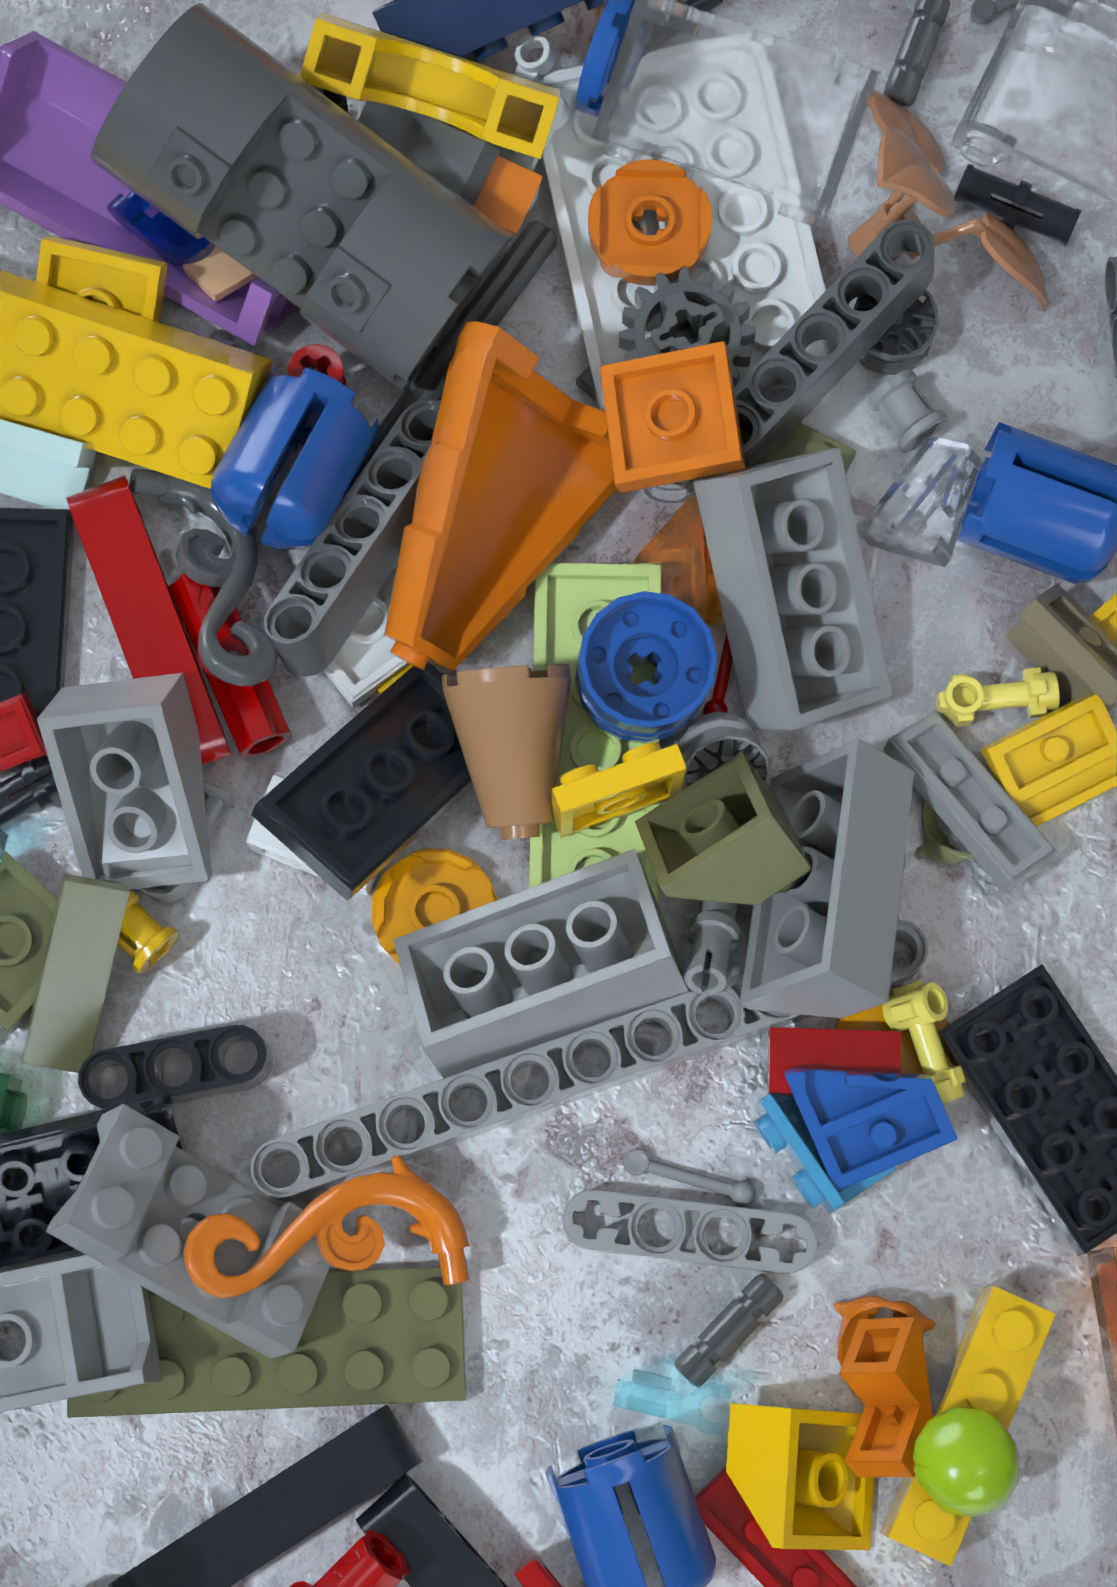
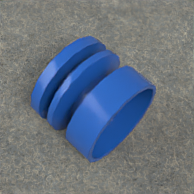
[575,591,717,744]

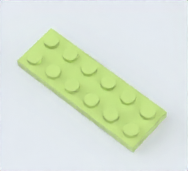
[529,563,661,903]

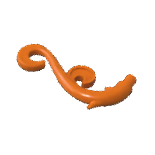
[183,1155,470,1298]

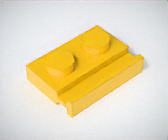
[980,692,1117,827]

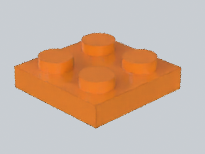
[600,341,746,493]

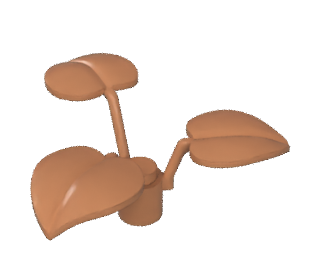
[848,91,1048,311]

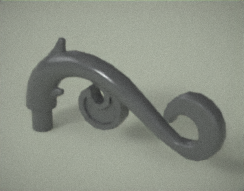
[130,468,278,686]

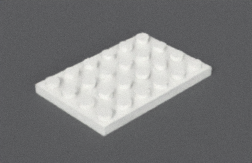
[537,30,837,411]

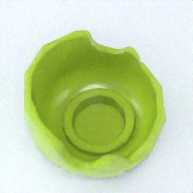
[913,1407,1019,1517]

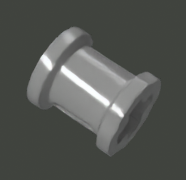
[867,369,948,452]

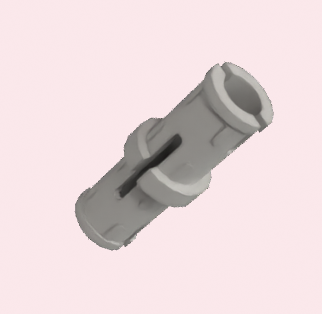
[684,900,740,995]

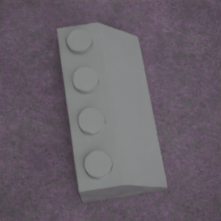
[693,447,893,730]
[739,738,915,1018]
[393,849,689,1079]

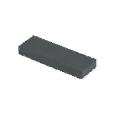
[358,101,500,206]

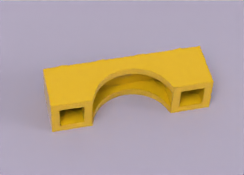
[300,13,561,159]
[880,1286,1056,1567]

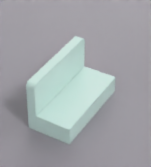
[0,419,97,510]

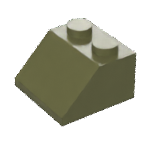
[635,751,812,905]

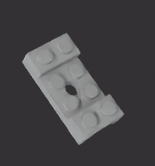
[46,1104,330,1359]
[0,1255,163,1413]

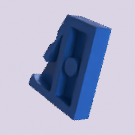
[783,1067,958,1191]

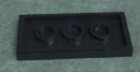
[0,508,74,758]
[251,662,473,902]

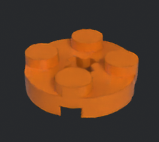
[588,159,712,286]

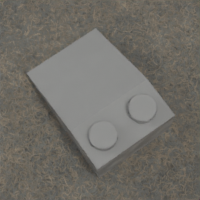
[37,673,212,889]

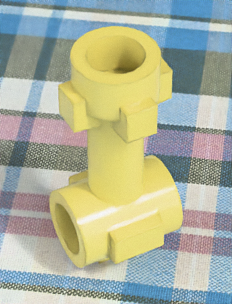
[935,667,1059,727]
[882,979,966,1104]

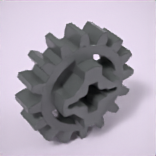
[619,268,756,387]

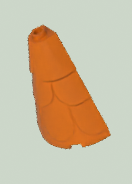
[384,321,617,671]

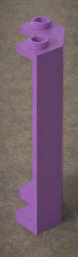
[0,31,294,346]

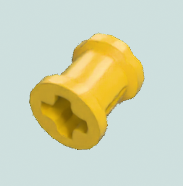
[117,889,179,975]

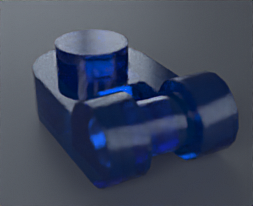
[106,191,215,267]

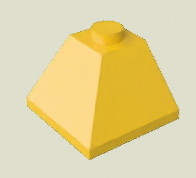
[726,1403,874,1551]

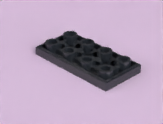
[938,964,1117,1256]
[0,1094,195,1267]

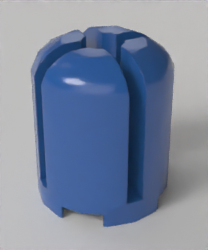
[211,367,379,550]
[955,422,1117,584]
[545,1425,716,1587]

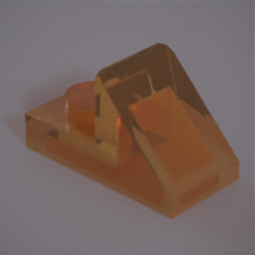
[633,496,723,626]

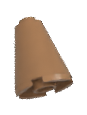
[442,664,571,840]

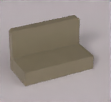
[1007,583,1117,712]

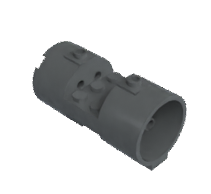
[91,3,513,390]

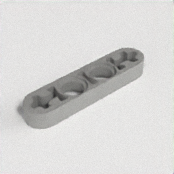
[563,1190,817,1274]

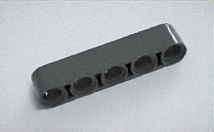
[734,219,935,467]
[264,399,440,677]

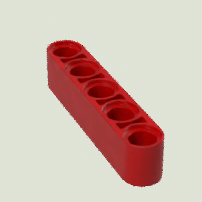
[66,475,232,766]

